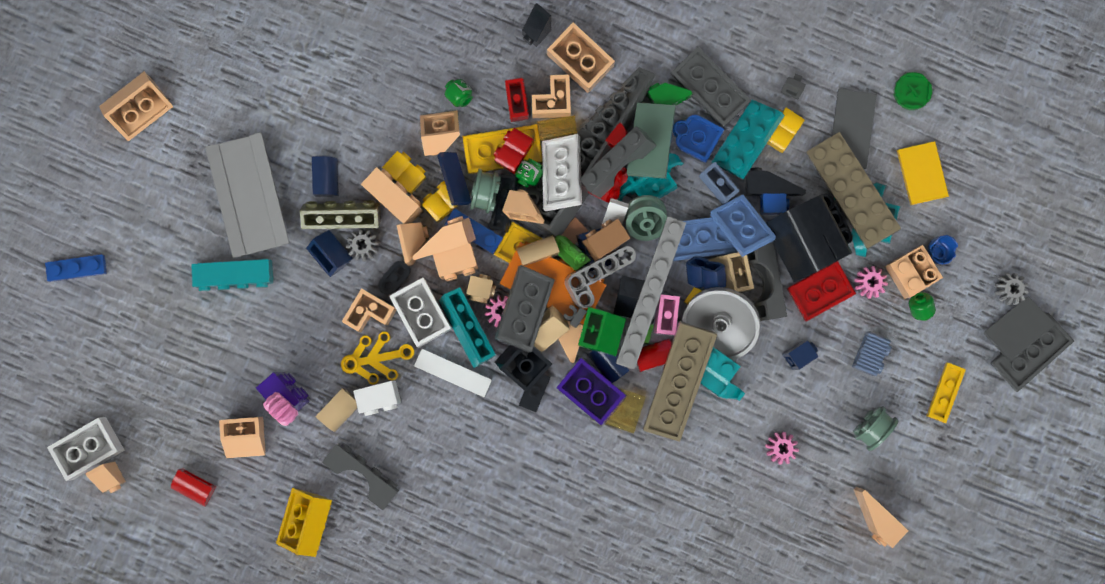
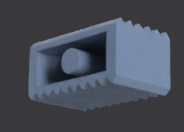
[699,162,739,205]
[852,331,892,376]

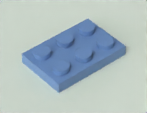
[710,195,775,257]

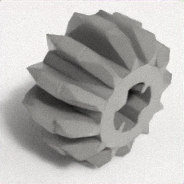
[346,229,379,262]
[995,273,1029,305]

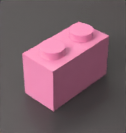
[653,294,680,335]

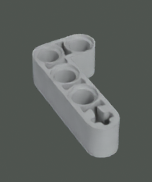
[564,246,636,308]

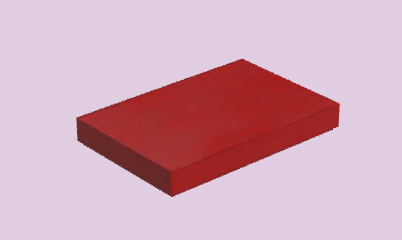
[787,261,856,322]

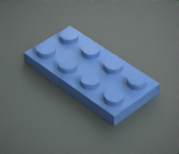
[673,217,738,261]

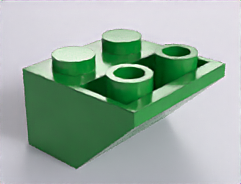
[578,307,626,356]

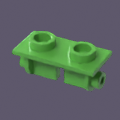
[555,235,591,271]

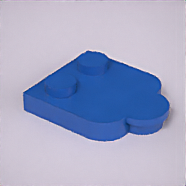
[673,115,724,163]

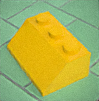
[276,488,332,557]

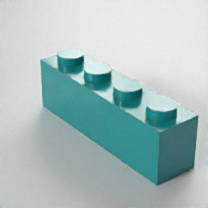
[191,259,273,291]
[438,287,496,368]

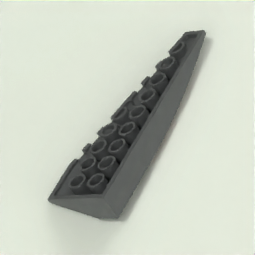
[520,67,655,238]

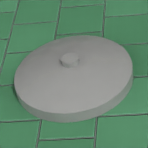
[682,287,760,360]

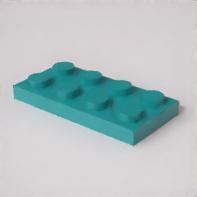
[711,99,785,179]

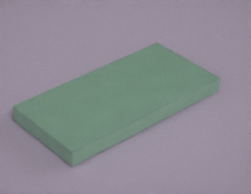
[627,103,676,178]

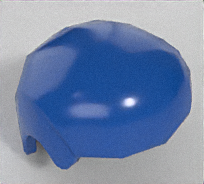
[927,235,958,265]

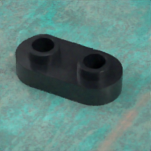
[378,261,411,295]

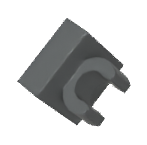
[781,73,806,100]
[563,305,587,328]

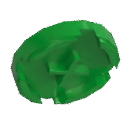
[893,72,933,110]

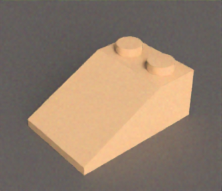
[413,216,476,260]
[854,487,909,548]

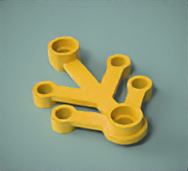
[341,332,415,385]

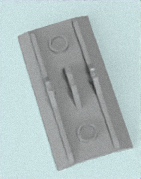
[205,132,290,258]

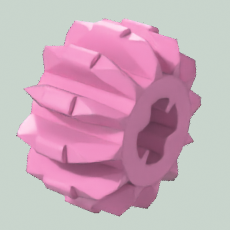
[854,266,888,299]
[485,295,508,327]
[263,392,298,426]
[765,432,799,465]

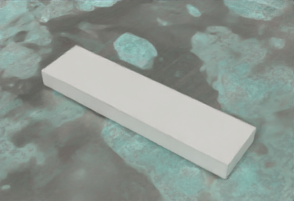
[414,349,492,397]

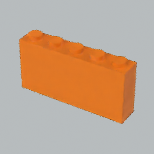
[500,241,606,325]

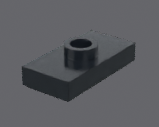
[518,374,551,412]

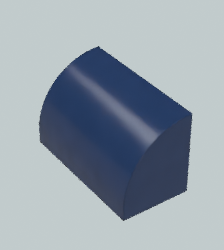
[312,156,339,197]
[306,230,353,277]
[587,350,629,383]

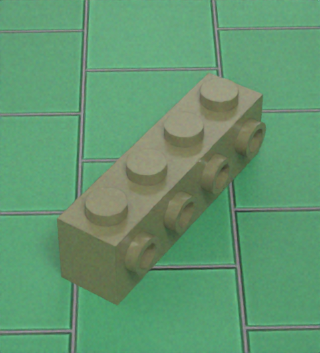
[300,200,381,229]

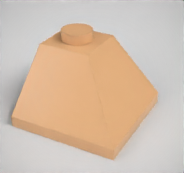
[420,110,460,156]
[397,222,429,266]

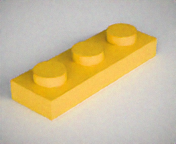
[926,362,966,423]

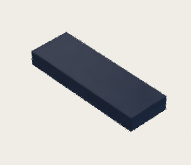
[437,152,471,206]

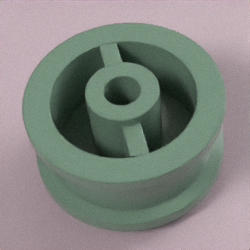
[470,168,501,214]
[625,195,667,241]
[853,406,899,451]

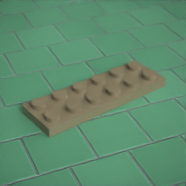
[806,132,901,249]
[643,321,717,442]

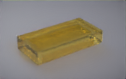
[537,115,577,141]

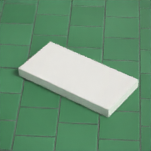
[542,134,582,211]

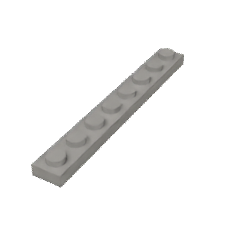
[616,216,686,370]

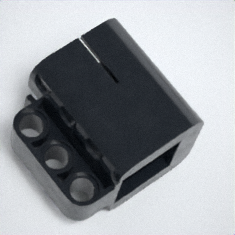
[766,193,853,282]

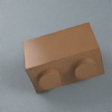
[582,219,630,261]

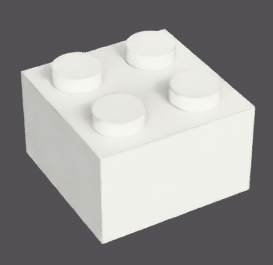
[353,381,401,416]

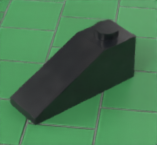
[522,3,551,47]
[745,167,806,196]

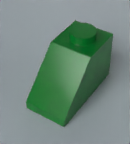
[647,83,692,106]

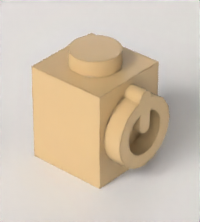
[466,274,496,304]

